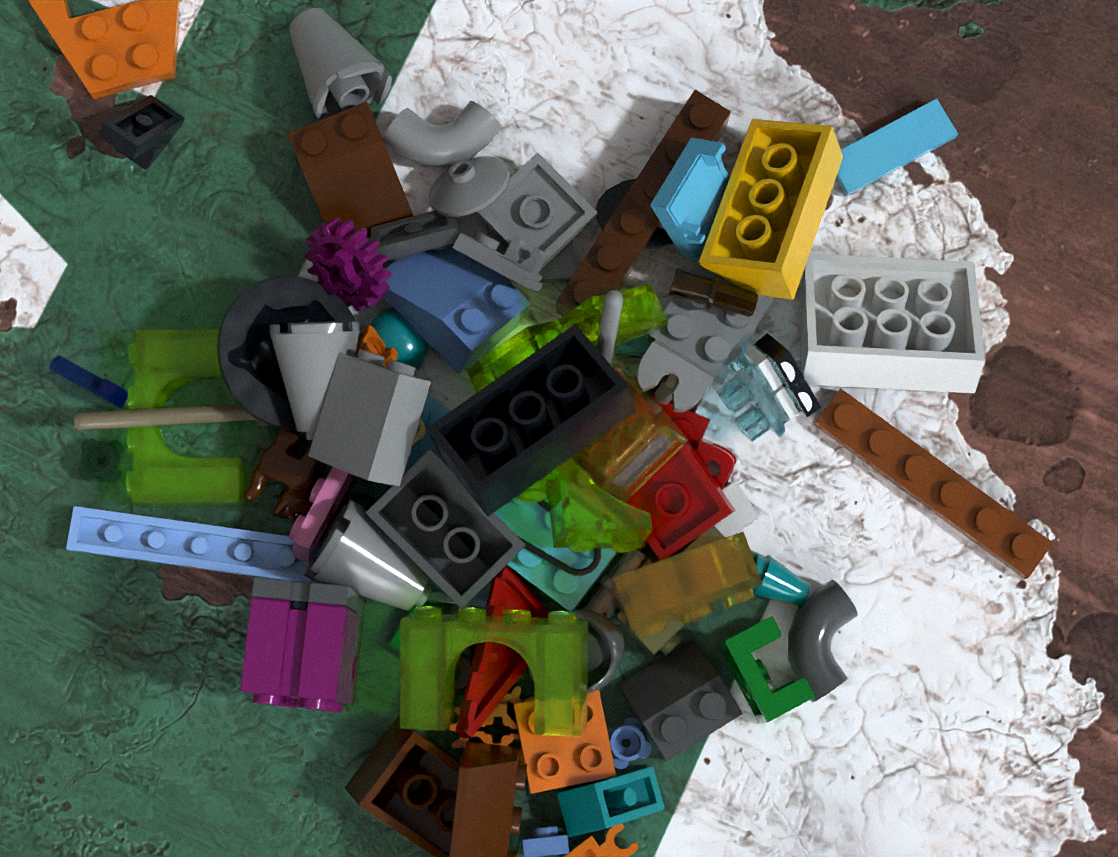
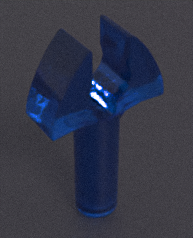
[49,355,130,409]

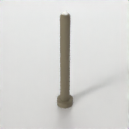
[73,404,269,431]

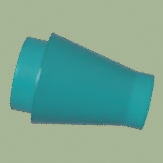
[742,554,811,608]

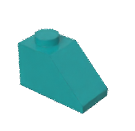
[557,766,665,837]

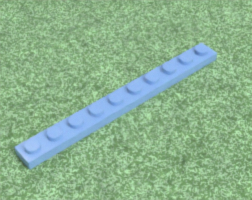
[66,506,492,609]

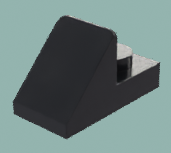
[98,95,185,169]

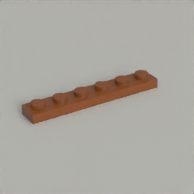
[814,388,1053,579]

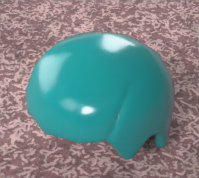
[370,308,429,373]

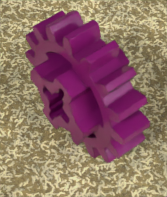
[304,218,392,311]

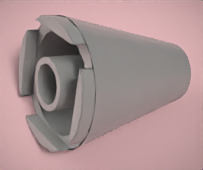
[289,8,392,120]
[270,321,360,440]
[304,498,434,611]

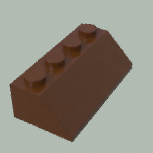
[450,741,527,857]

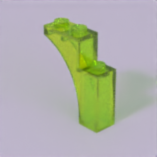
[466,284,668,393]
[514,457,652,553]

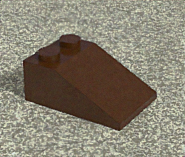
[287,102,413,238]
[344,716,461,857]

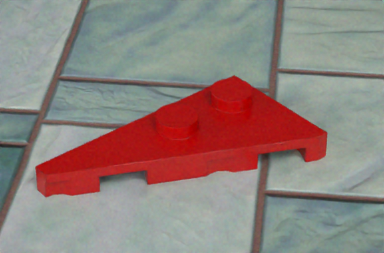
[455,565,555,739]

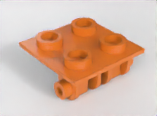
[513,690,616,794]

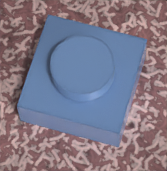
[522,826,569,857]

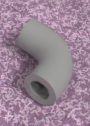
[383,101,502,167]

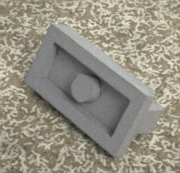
[452,231,547,292]

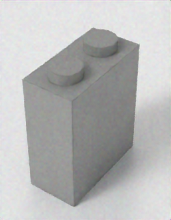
[308,349,431,487]

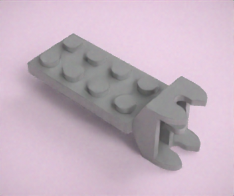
[632,261,774,412]

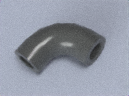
[788,580,858,703]

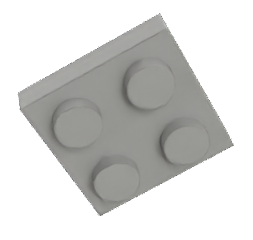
[476,152,598,270]

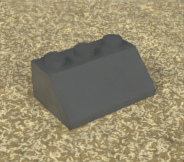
[365,449,526,609]

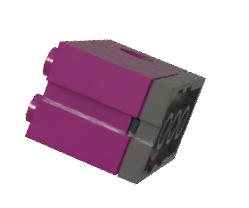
[240,577,366,713]

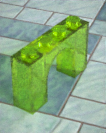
[126,329,246,508]
[400,606,588,737]

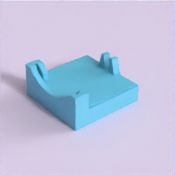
[650,138,730,262]

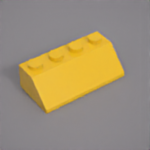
[699,119,843,300]

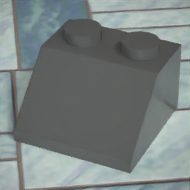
[618,639,743,761]

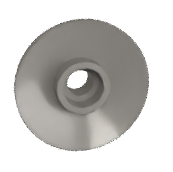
[429,156,510,217]

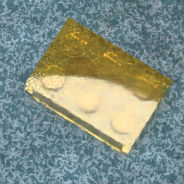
[611,531,763,640]

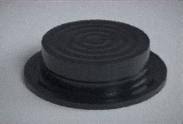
[217,276,361,429]

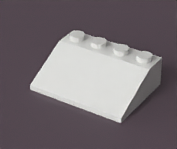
[801,253,985,393]

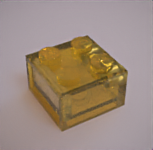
[575,366,689,502]

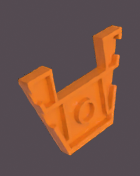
[28,0,182,99]

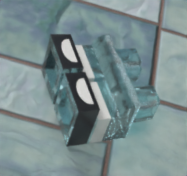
[716,333,821,442]

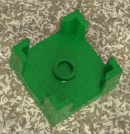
[717,616,816,724]

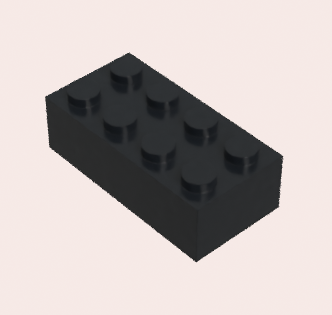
[426,324,636,517]

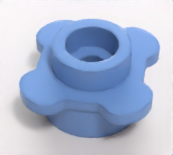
[607,717,652,769]

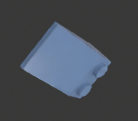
[382,245,531,374]

